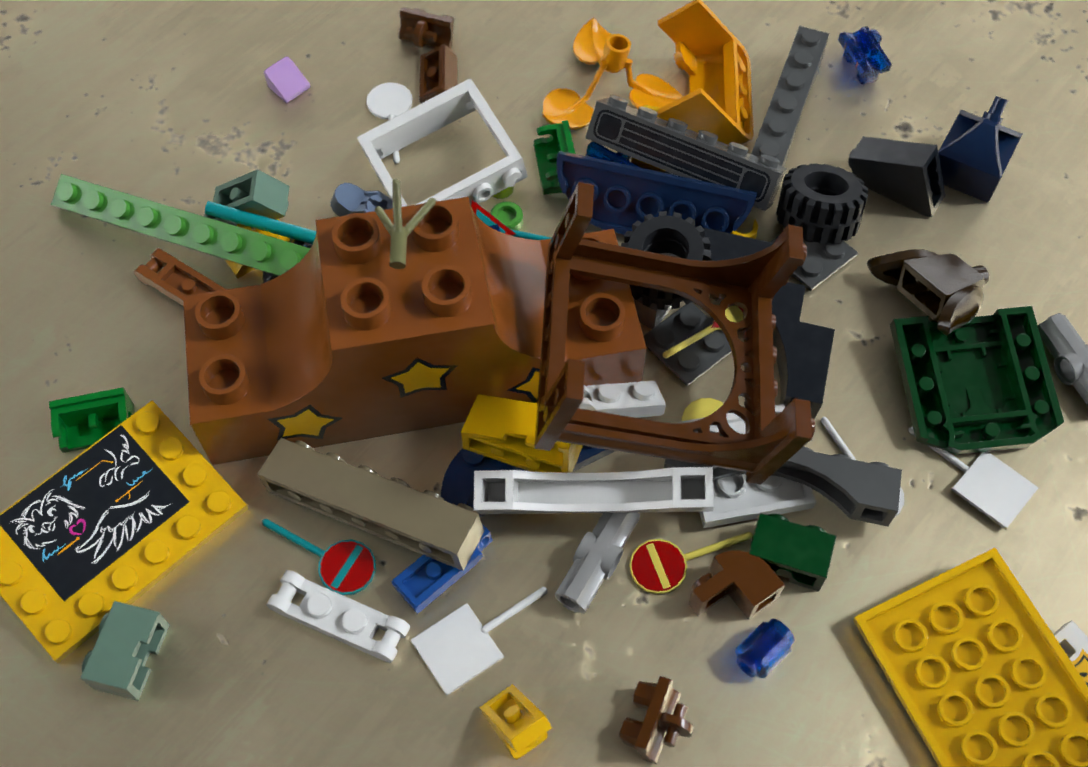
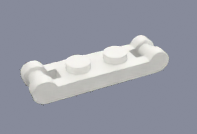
[266,570,410,663]

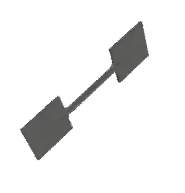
[643,235,858,386]

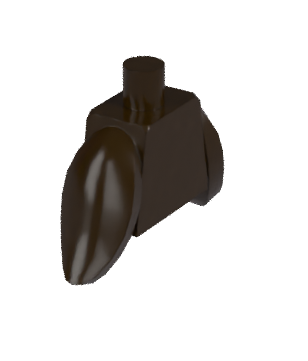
[867,249,989,336]

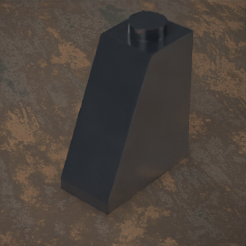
[848,136,946,217]

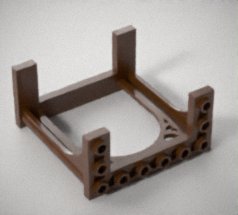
[534,182,815,485]

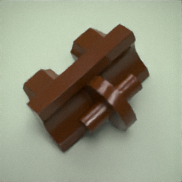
[399,7,454,49]
[619,676,694,764]

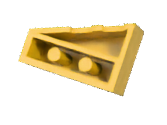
[461,394,583,473]

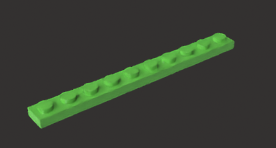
[51,174,310,276]

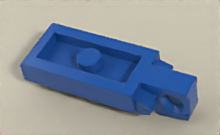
[391,524,493,614]

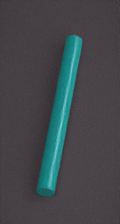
[205,201,316,244]

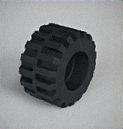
[776,163,868,244]
[621,211,711,310]

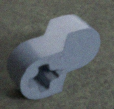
[330,183,393,216]

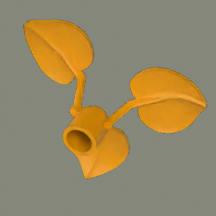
[542,17,683,130]

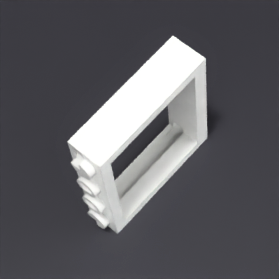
[357,78,528,207]

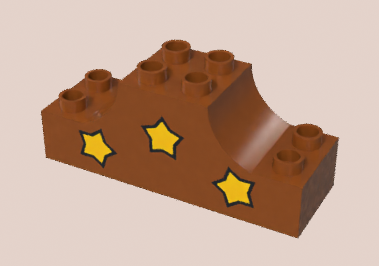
[183,197,647,465]

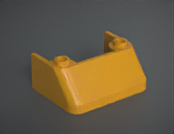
[657,0,754,145]

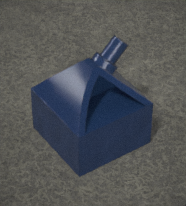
[938,96,1023,203]

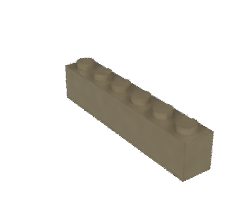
[257,438,484,571]

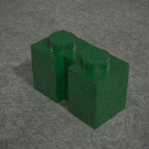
[748,513,836,592]

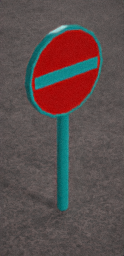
[262,519,376,595]

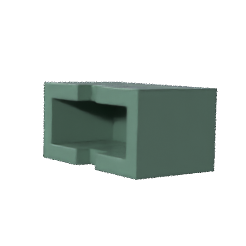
[81,601,170,701]

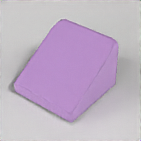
[264,56,311,103]

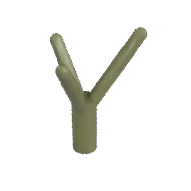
[375,179,436,269]

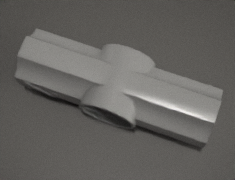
[1038,313,1088,406]
[555,512,640,614]

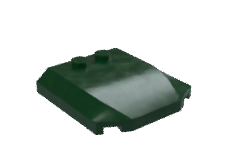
[890,306,1064,455]

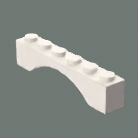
[474,467,714,514]

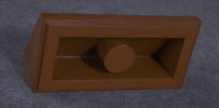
[419,44,458,103]

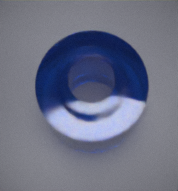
[735,619,795,678]

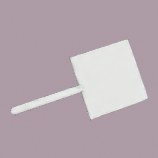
[908,427,1039,530]
[411,587,548,695]

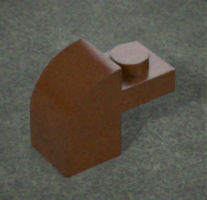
[689,550,785,620]

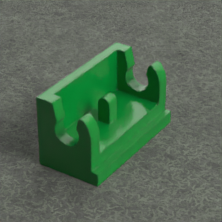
[533,120,575,195]
[49,387,135,453]

